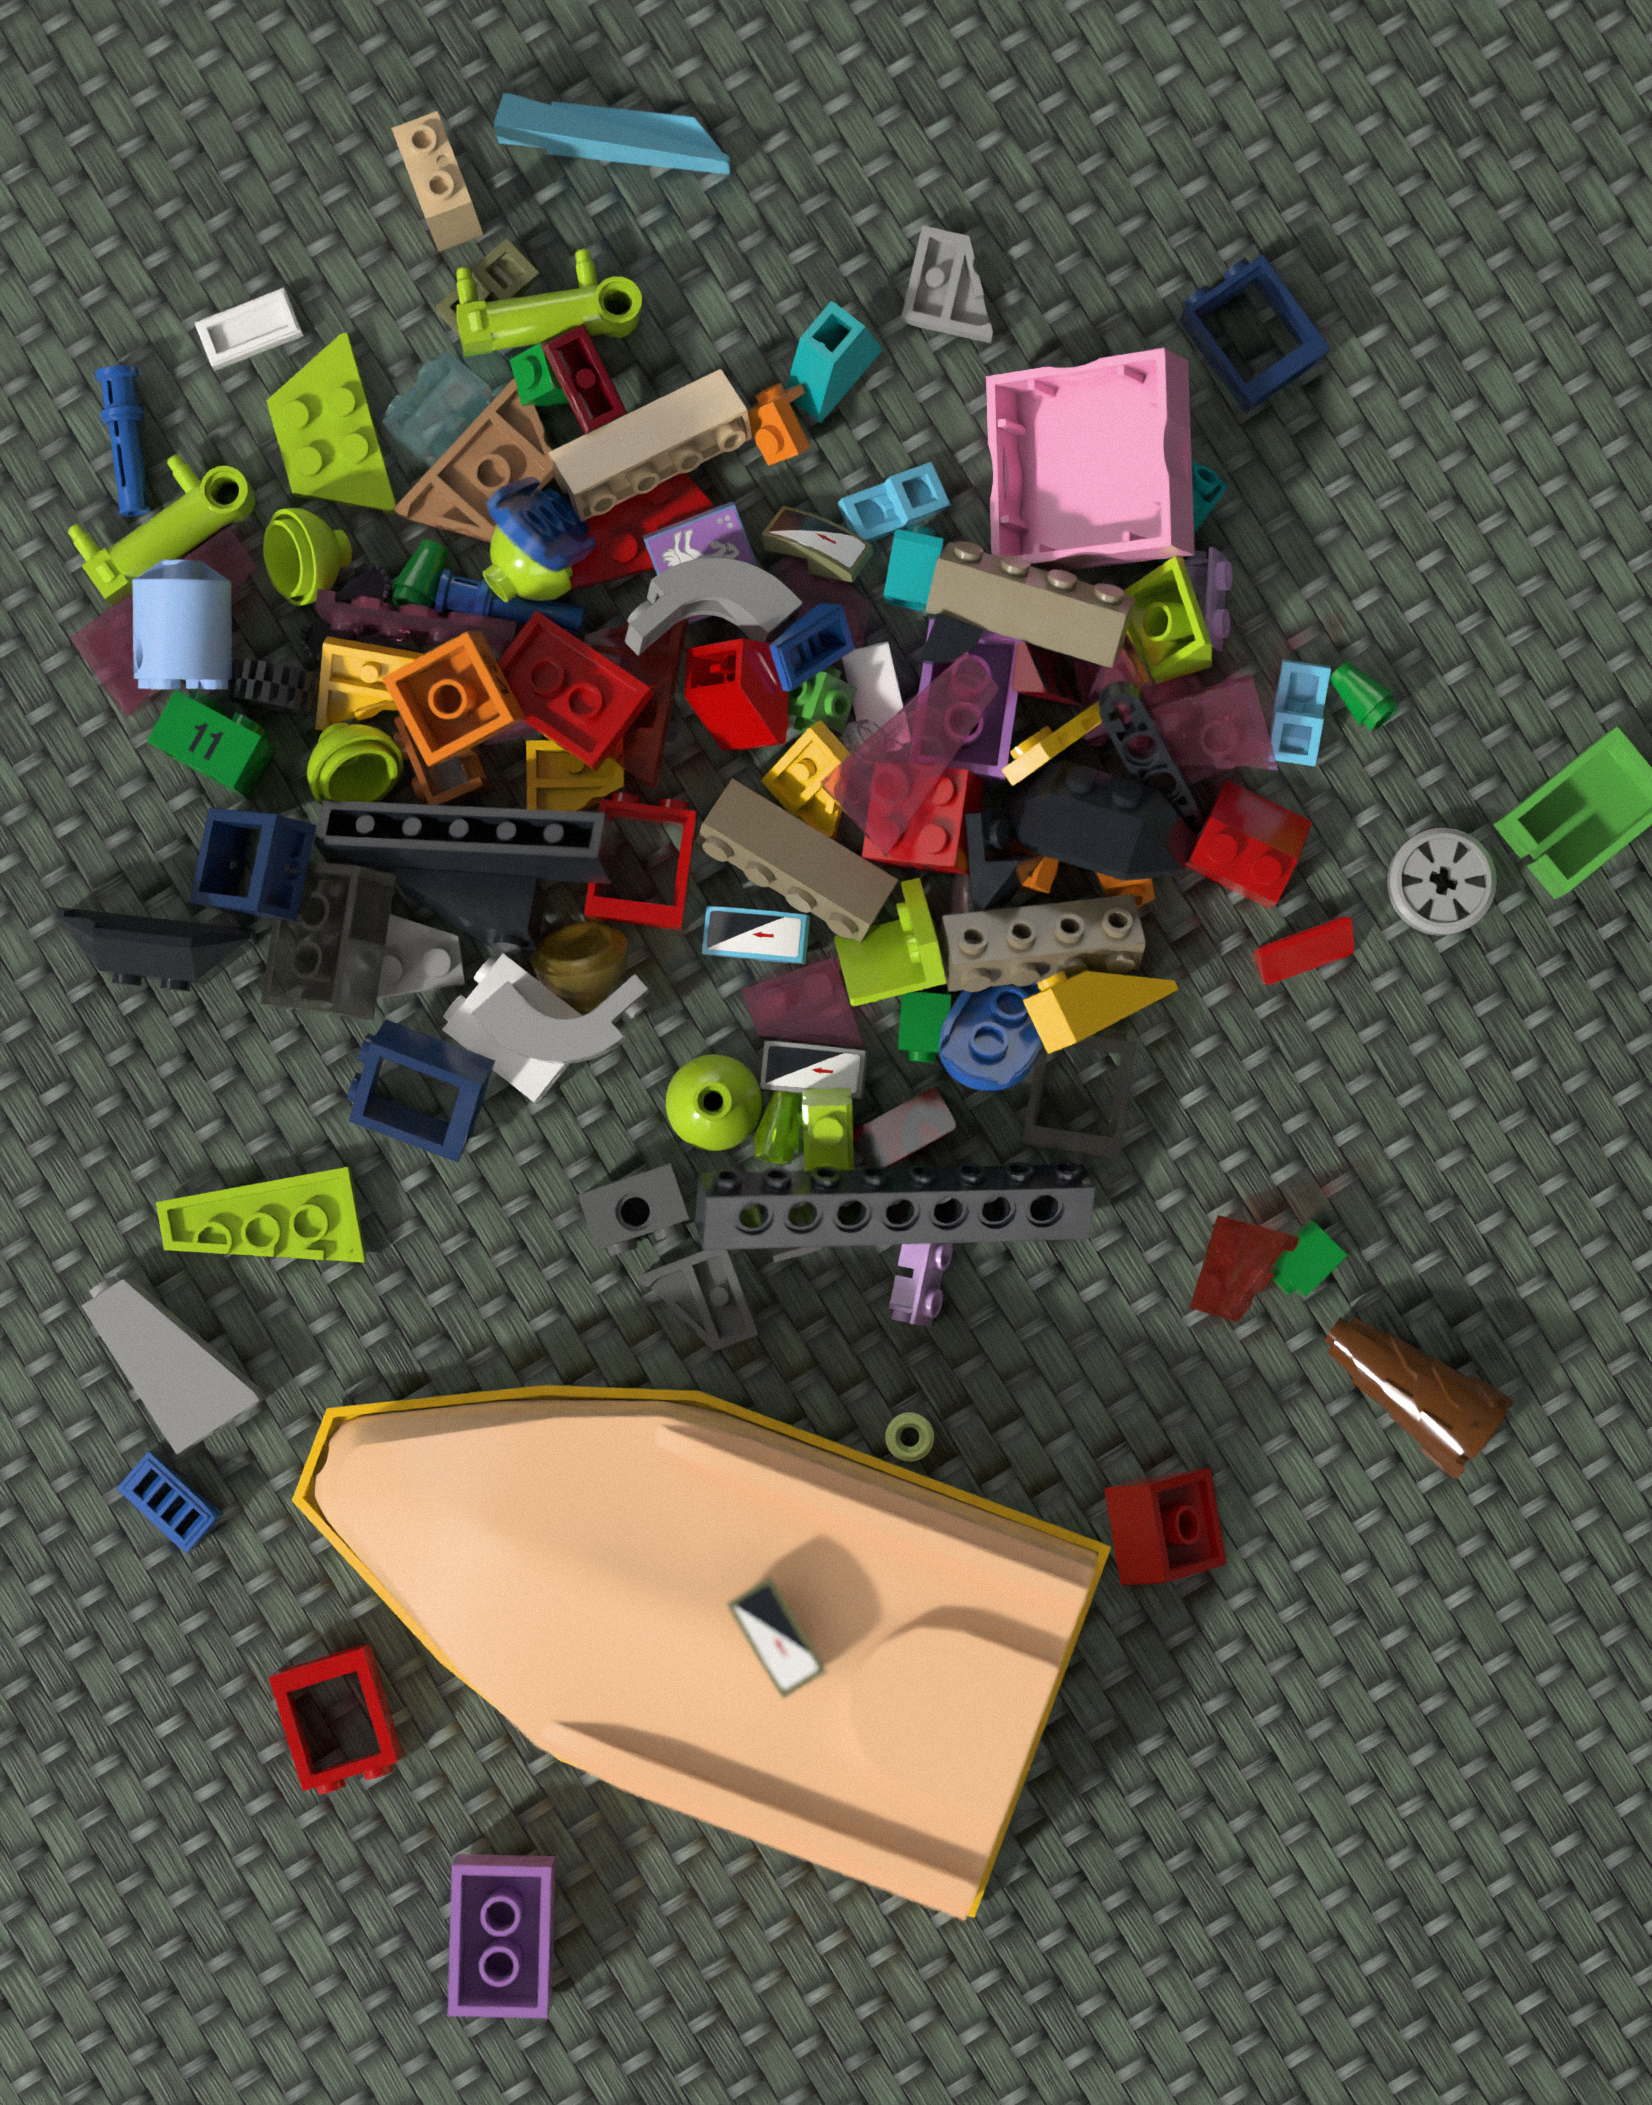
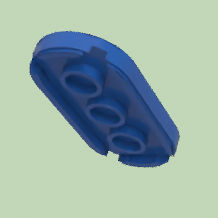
[487,477,597,572]
[938,981,1045,1091]

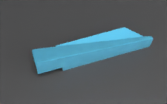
[494,93,731,174]

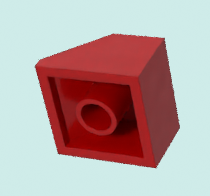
[1185,780,1312,909]
[1104,1468,1227,1585]

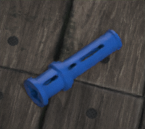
[95,365,151,516]
[435,569,585,637]

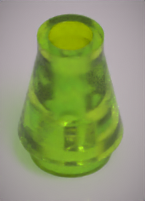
[751,1090,800,1165]

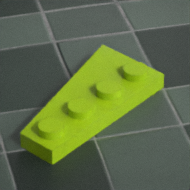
[156,1167,367,1263]

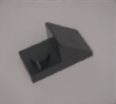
[964,807,1043,912]

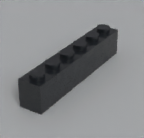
[314,800,619,884]

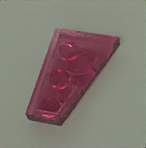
[1122,674,1278,770]

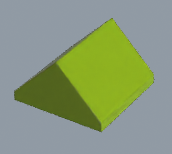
[1124,555,1212,687]

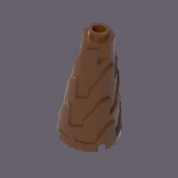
[1324,1316,1514,1480]

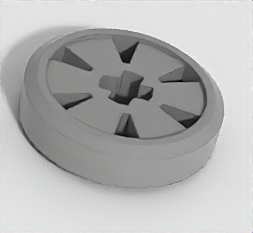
[1387,828,1497,936]

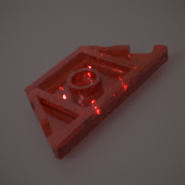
[584,617,689,788]

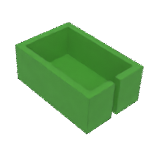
[1493,726,1652,899]

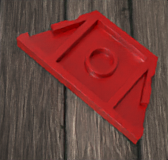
[567,473,716,593]

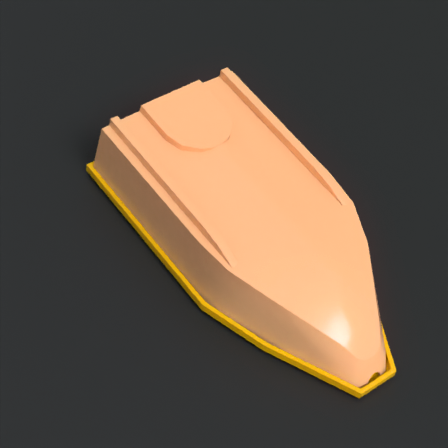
[292,1385,1111,1920]

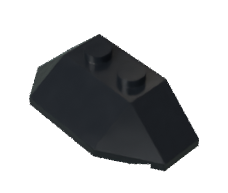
[1000,760,1196,881]
[56,907,259,992]

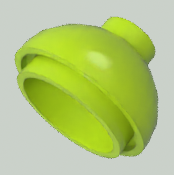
[263,508,352,606]
[482,525,572,603]
[307,722,403,805]
[666,1054,763,1151]

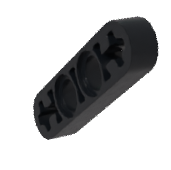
[1099,681,1204,836]

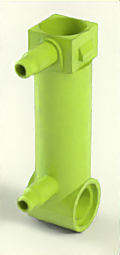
[456,249,642,357]
[68,454,256,606]

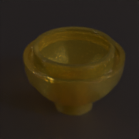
[531,922,628,1011]

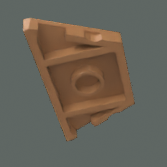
[393,378,556,543]

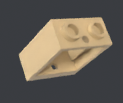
[391,111,483,252]

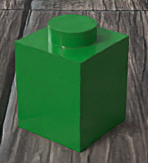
[510,342,569,406]
[897,992,951,1063]
[1265,1220,1348,1297]

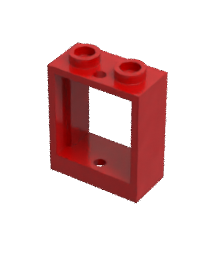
[584,792,698,931]
[269,1642,403,1795]

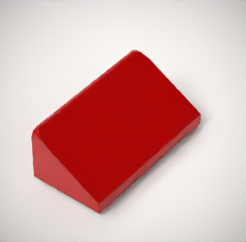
[1252,916,1354,985]

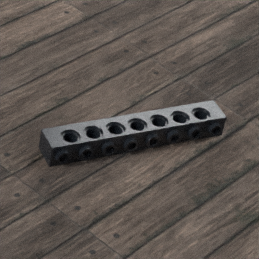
[695,1161,1095,1250]

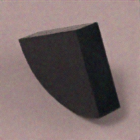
[919,613,983,665]

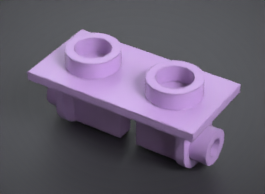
[1184,547,1233,652]
[889,1243,952,1327]

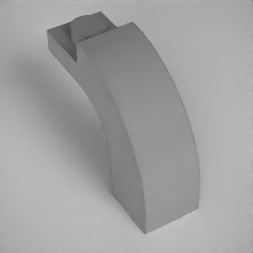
[625,558,803,656]
[471,974,650,1064]

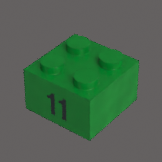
[147,689,277,800]

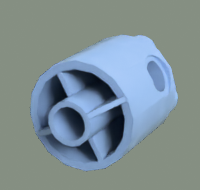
[132,560,232,689]

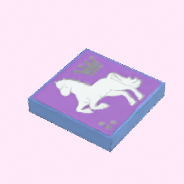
[642,501,758,628]

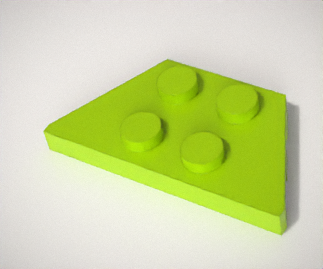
[267,332,397,514]

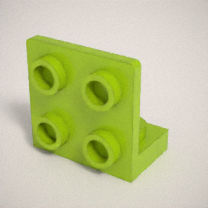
[834,878,947,1006]

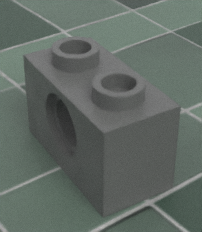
[578,1163,691,1257]

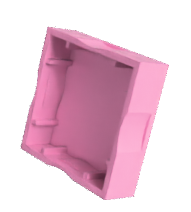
[986,348,1195,572]

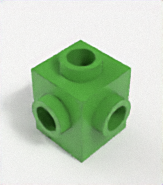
[788,666,857,734]

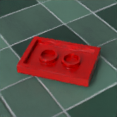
[497,611,654,772]

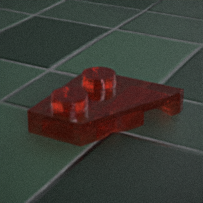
[1190,1215,1300,1323]

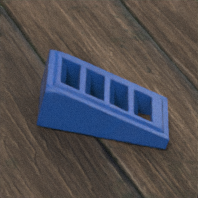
[769,603,855,691]
[117,1451,224,1554]

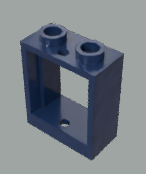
[1179,255,1330,415]
[189,808,316,921]
[347,1019,495,1162]

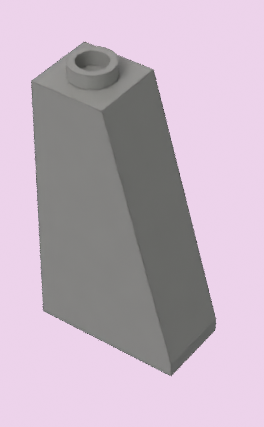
[82,1276,267,1454]

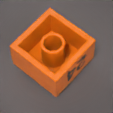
[382,631,526,766]

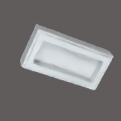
[195,288,304,371]

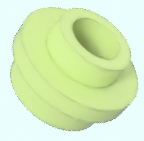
[885,1412,934,1462]

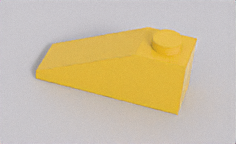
[1023,971,1179,1054]

